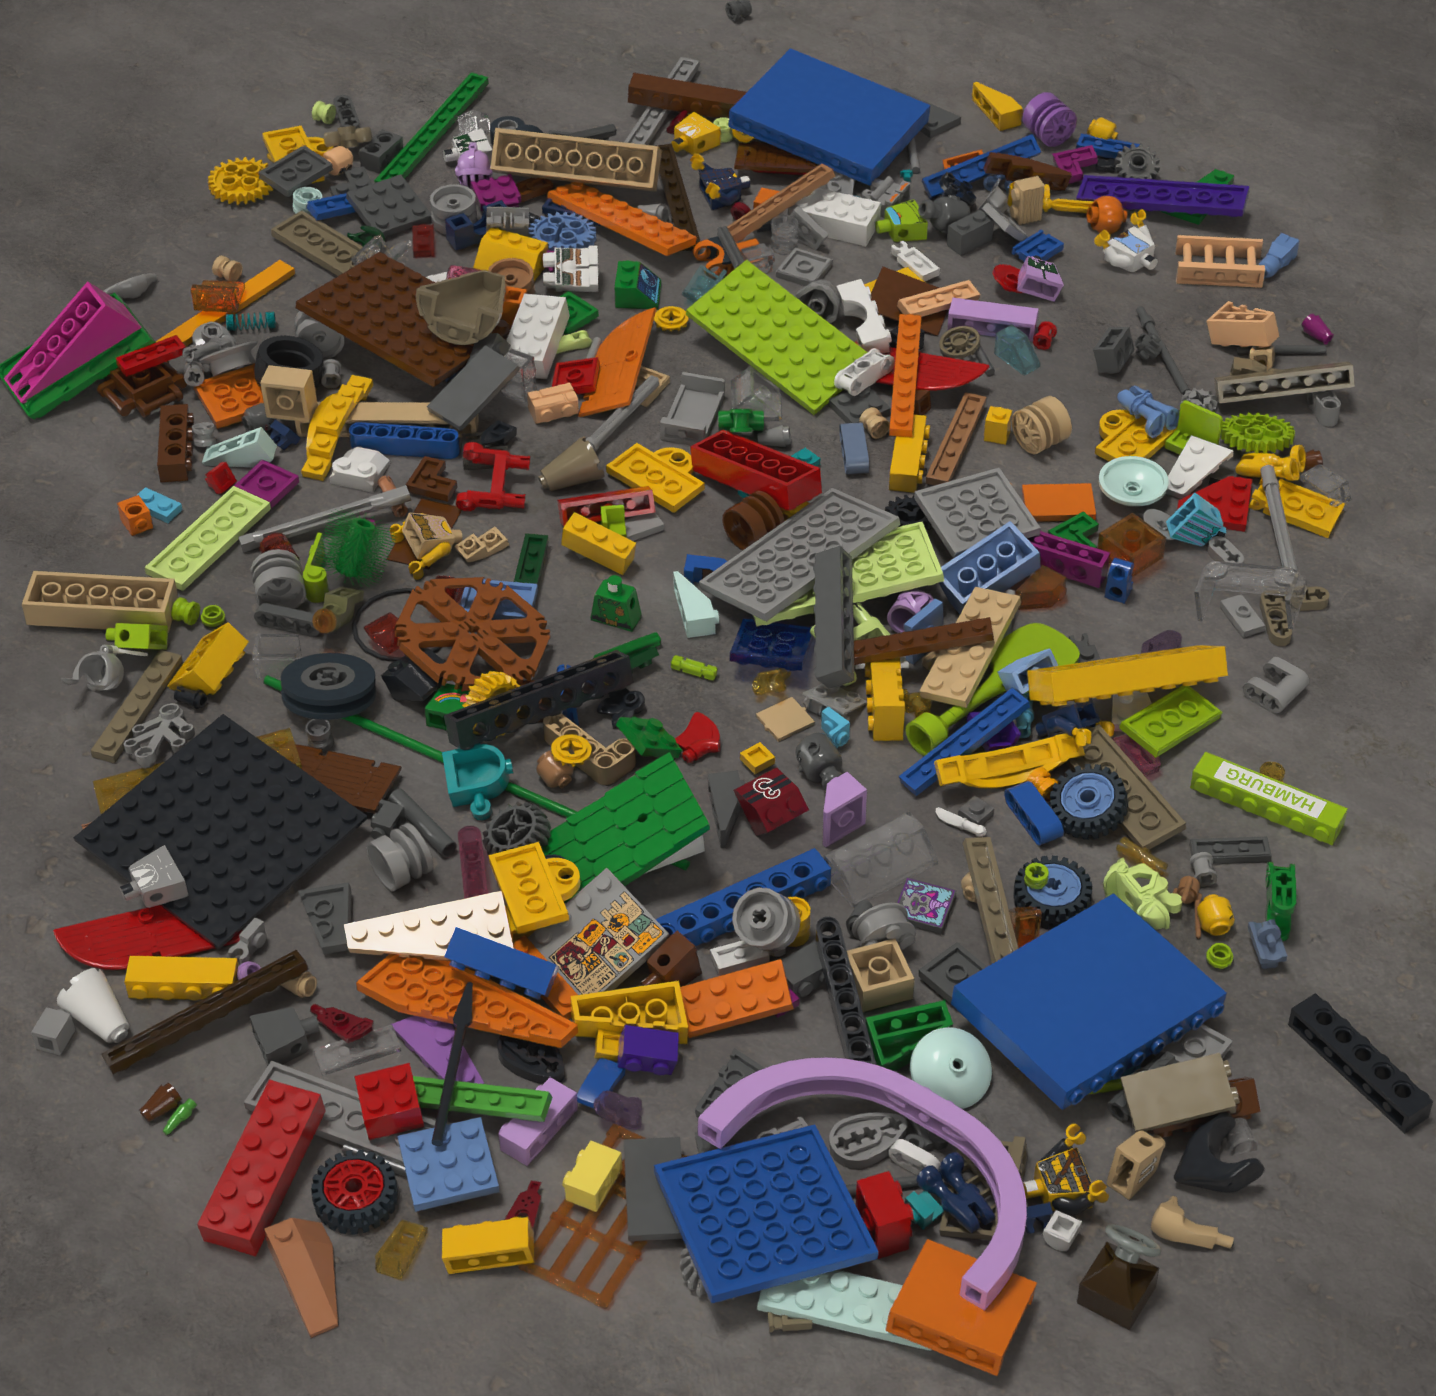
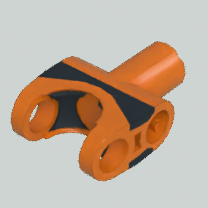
[693,236,761,279]

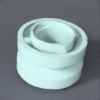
[293,187,322,217]

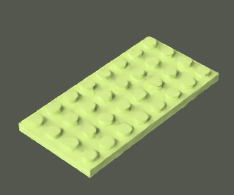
[753,522,944,626]

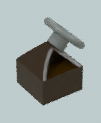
[1077,1224,1161,1330]

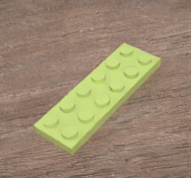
[145,486,271,591]

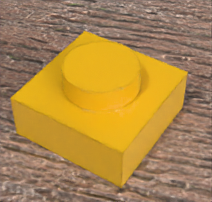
[740,742,775,774]
[594,1029,622,1061]

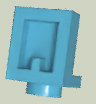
[821,707,850,748]

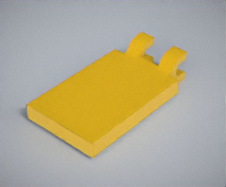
[1249,478,1345,538]

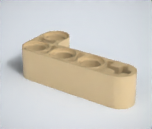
[543,714,636,785]

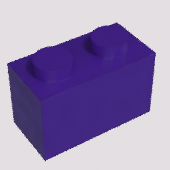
[617,1025,679,1075]

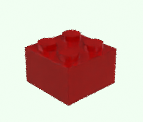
[355,1063,424,1140]
[856,1171,914,1260]

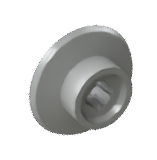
[192,322,231,345]
[1143,509,1174,542]

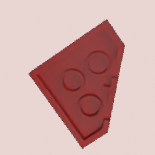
[1177,476,1252,532]

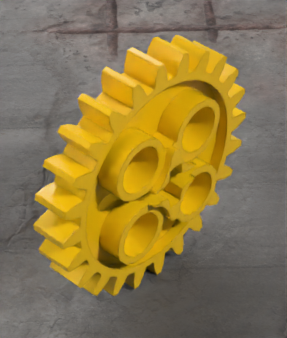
[208,157,273,205]

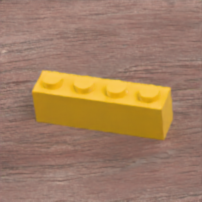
[889,415,930,493]
[124,956,239,1000]

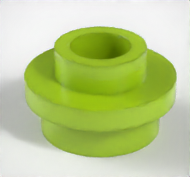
[201,605,225,627]
[1206,943,1233,968]

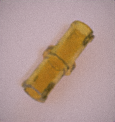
[1116,837,1168,877]

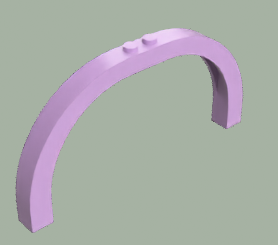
[698,1058,1027,1311]

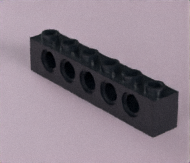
[1288,993,1433,1134]

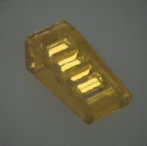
[375,1220,428,1279]

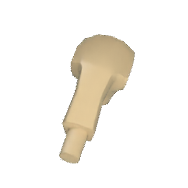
[1151,1196,1234,1249]

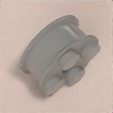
[852,903,916,951]

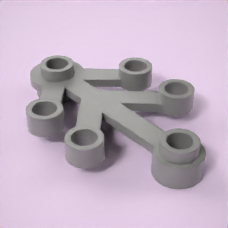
[124,703,195,768]

